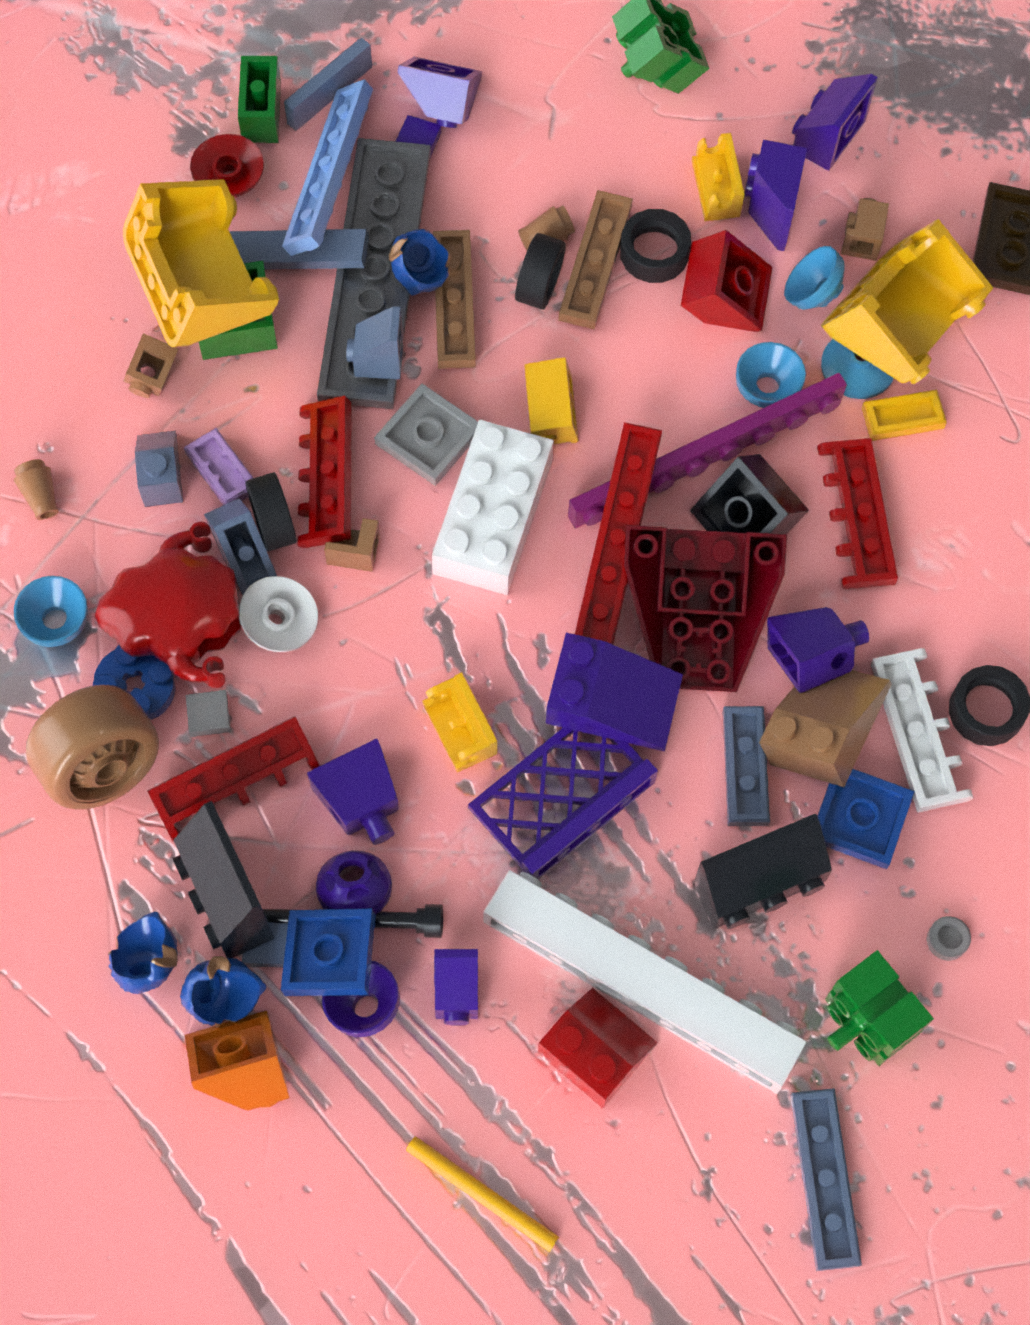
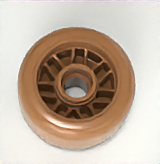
[26,685,159,810]

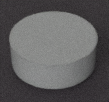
[926,916,971,961]

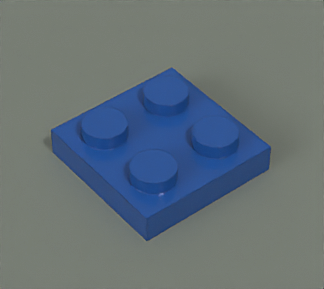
[817,769,915,870]
[281,908,376,996]

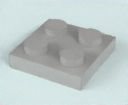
[374,383,478,486]

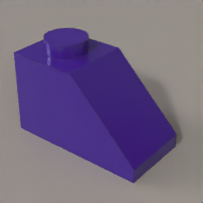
[434,949,478,1026]

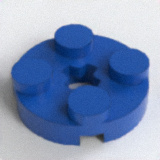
[93,645,176,720]

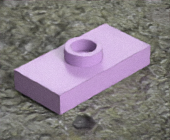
[183,428,253,505]

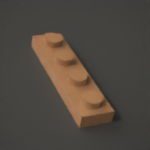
[558,190,633,330]
[433,230,476,369]

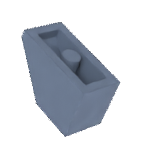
[346,306,404,380]
[134,430,183,507]
[204,498,277,595]

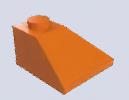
[184,1010,290,1111]

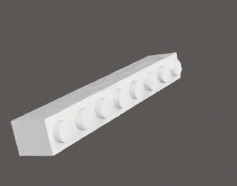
[483,870,806,1094]

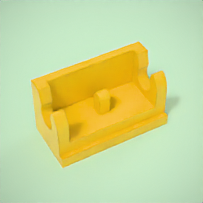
[691,133,745,222]
[524,357,579,444]
[422,672,497,773]

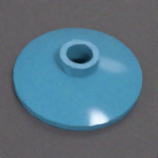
[821,339,894,399]

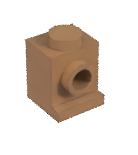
[840,198,889,261]
[123,333,179,398]

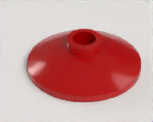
[190,134,264,198]

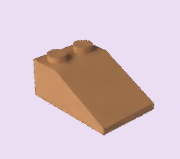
[759,670,892,787]

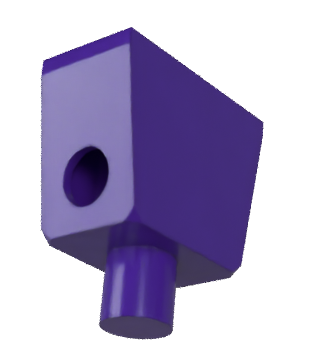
[767,607,869,693]
[307,738,399,845]

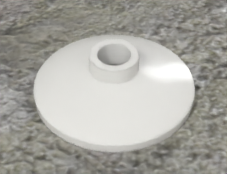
[239,576,318,652]

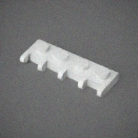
[871,648,974,813]

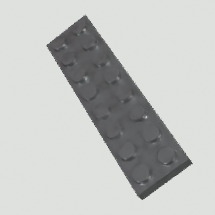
[317,138,431,409]

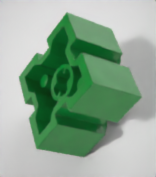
[612,0,710,94]
[825,950,934,1067]

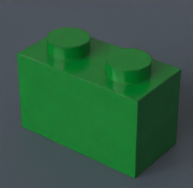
[238,56,281,143]

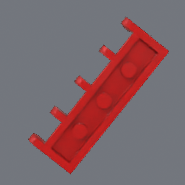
[297,395,352,548]
[817,438,898,589]
[147,716,320,842]

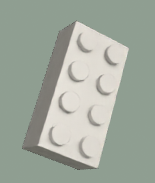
[432,419,554,596]

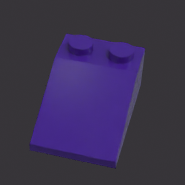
[546,632,683,752]

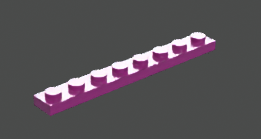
[568,373,847,529]

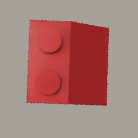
[680,230,773,332]
[538,987,658,1109]

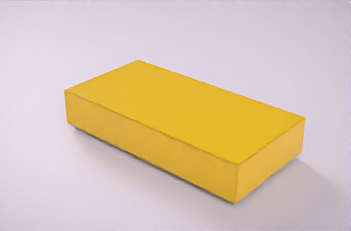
[861,389,947,441]

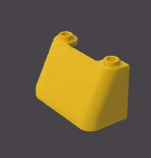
[123,179,279,347]
[821,219,993,384]

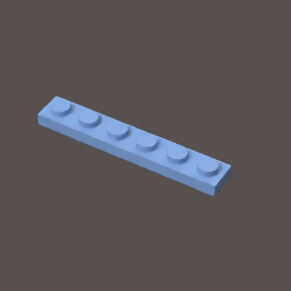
[282,79,373,256]

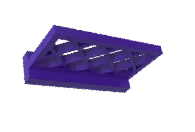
[468,728,658,879]

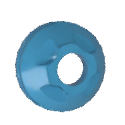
[784,246,845,310]
[735,342,806,408]
[13,576,88,647]

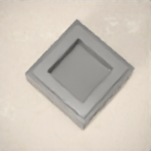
[185,690,231,737]

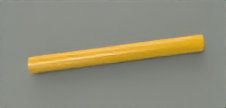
[406,1136,559,1252]

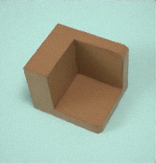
[324,518,380,572]

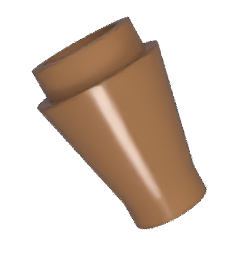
[518,205,575,251]
[13,459,59,520]

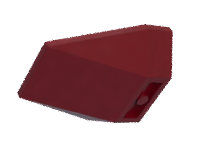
[624,525,787,692]

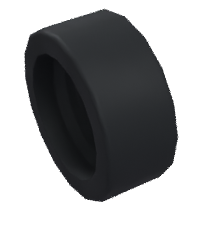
[620,209,691,283]
[515,233,566,310]
[245,472,297,552]
[949,665,1030,746]

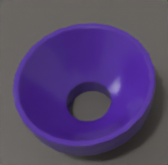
[316,850,392,915]
[322,961,400,1037]

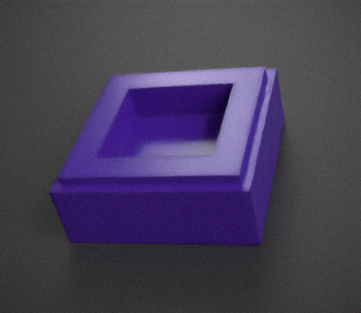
[395,115,442,158]

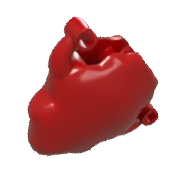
[94,521,241,688]

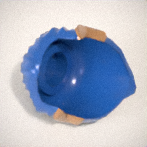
[389,229,452,296]
[108,912,178,994]
[180,956,266,1028]

